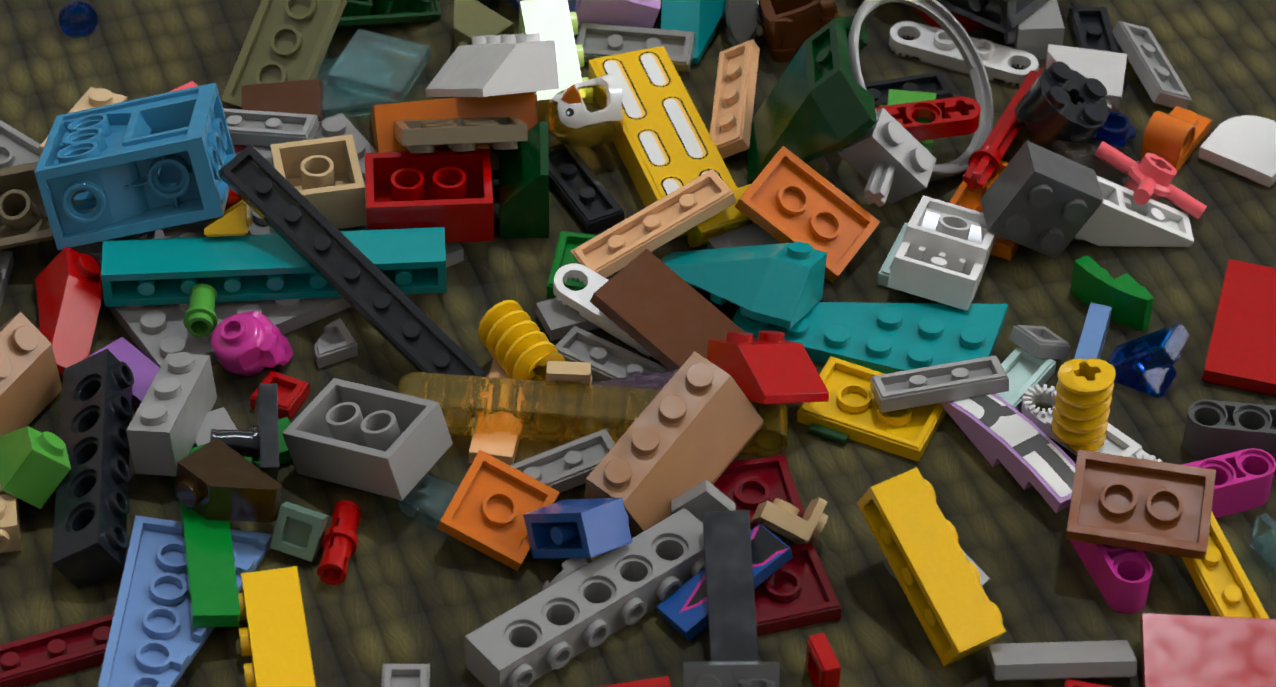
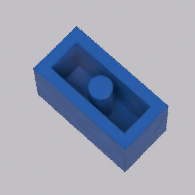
[523,498,632,559]

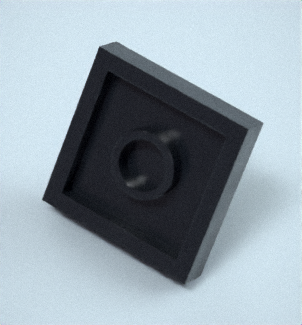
[210,383,279,481]

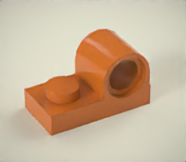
[1139,106,1212,172]

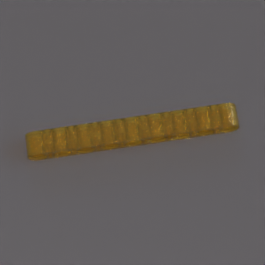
[397,372,788,457]

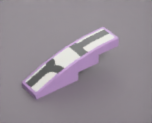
[940,394,1076,513]

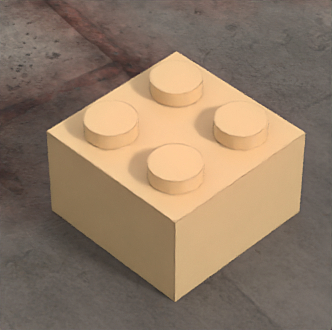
[270,134,367,229]

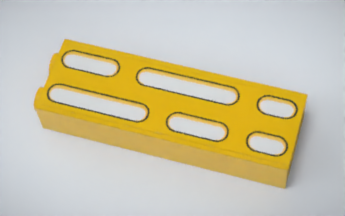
[589,46,737,237]

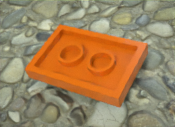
[734,146,880,283]

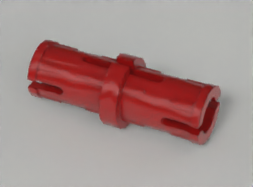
[317,500,363,585]

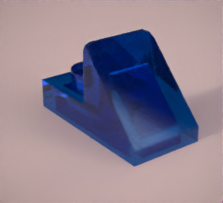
[1107,322,1190,398]

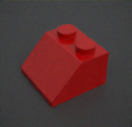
[707,331,829,404]

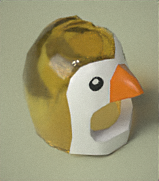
[544,74,623,148]

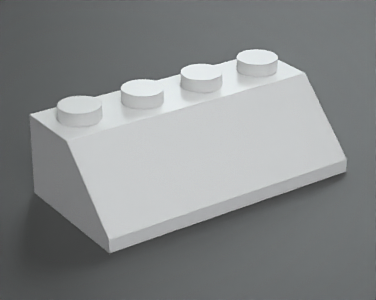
[426,33,559,97]

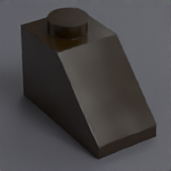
[174,438,283,523]

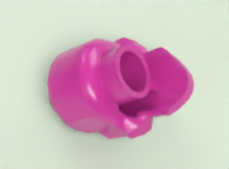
[211,311,293,376]

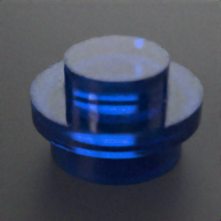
[58,0,98,38]

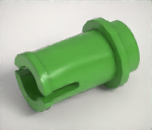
[183,283,218,337]

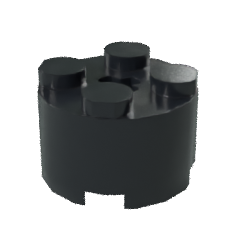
[1015,61,1109,154]

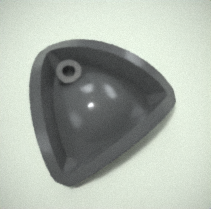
[725,0,757,47]

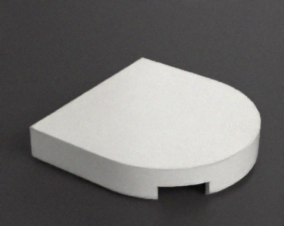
[1198,115,1276,188]

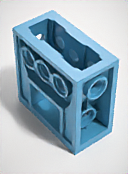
[34,83,236,250]

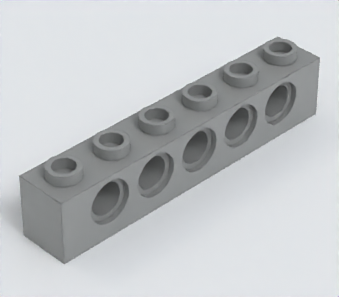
[465,508,705,687]

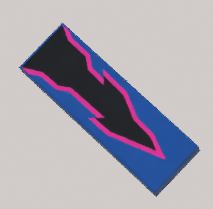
[656,524,793,641]

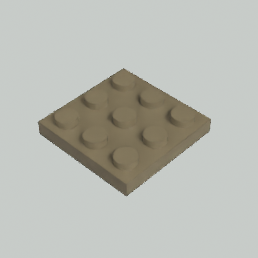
[394,116,528,153]

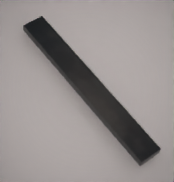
[218,144,488,408]

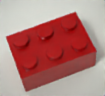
[365,149,494,243]

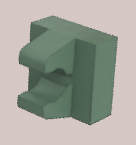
[270,501,329,562]

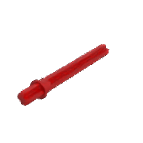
[962,68,1044,192]

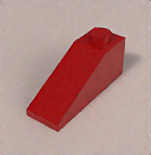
[36,246,103,375]

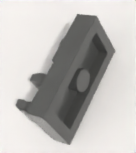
[683,661,780,687]

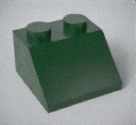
[491,121,549,238]

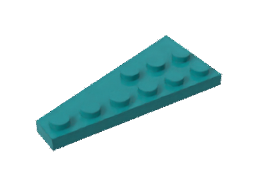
[732,302,1008,374]

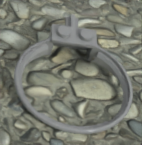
[837,0,994,207]

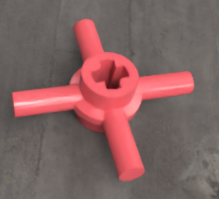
[1094,141,1207,219]

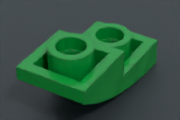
[1070,255,1154,331]

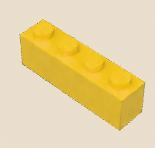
[857,467,1006,667]
[238,566,316,687]

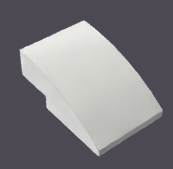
[887,195,997,311]

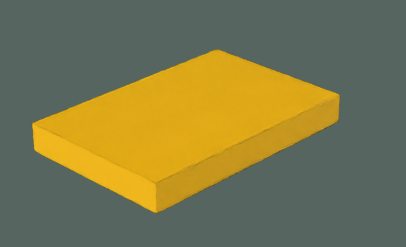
[797,356,947,462]

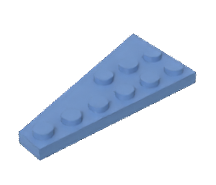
[98,515,273,687]

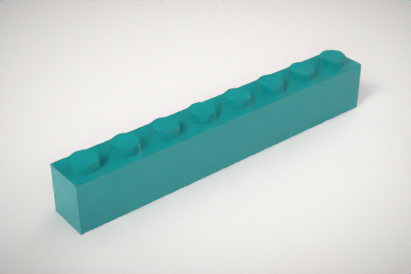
[101,227,447,307]

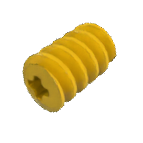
[478,300,565,393]
[1050,358,1116,452]

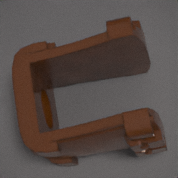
[758,0,840,62]

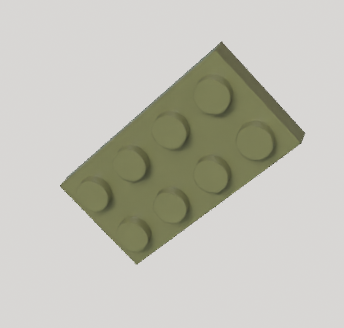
[221,0,347,110]

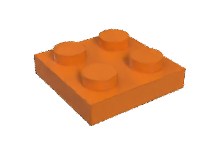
[437,450,560,571]

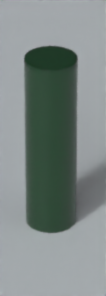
[809,423,849,445]

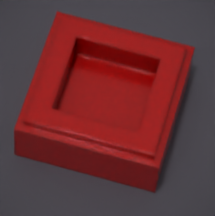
[250,370,310,420]
[805,633,841,687]

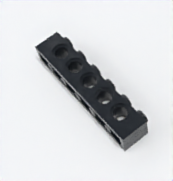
[52,349,134,589]

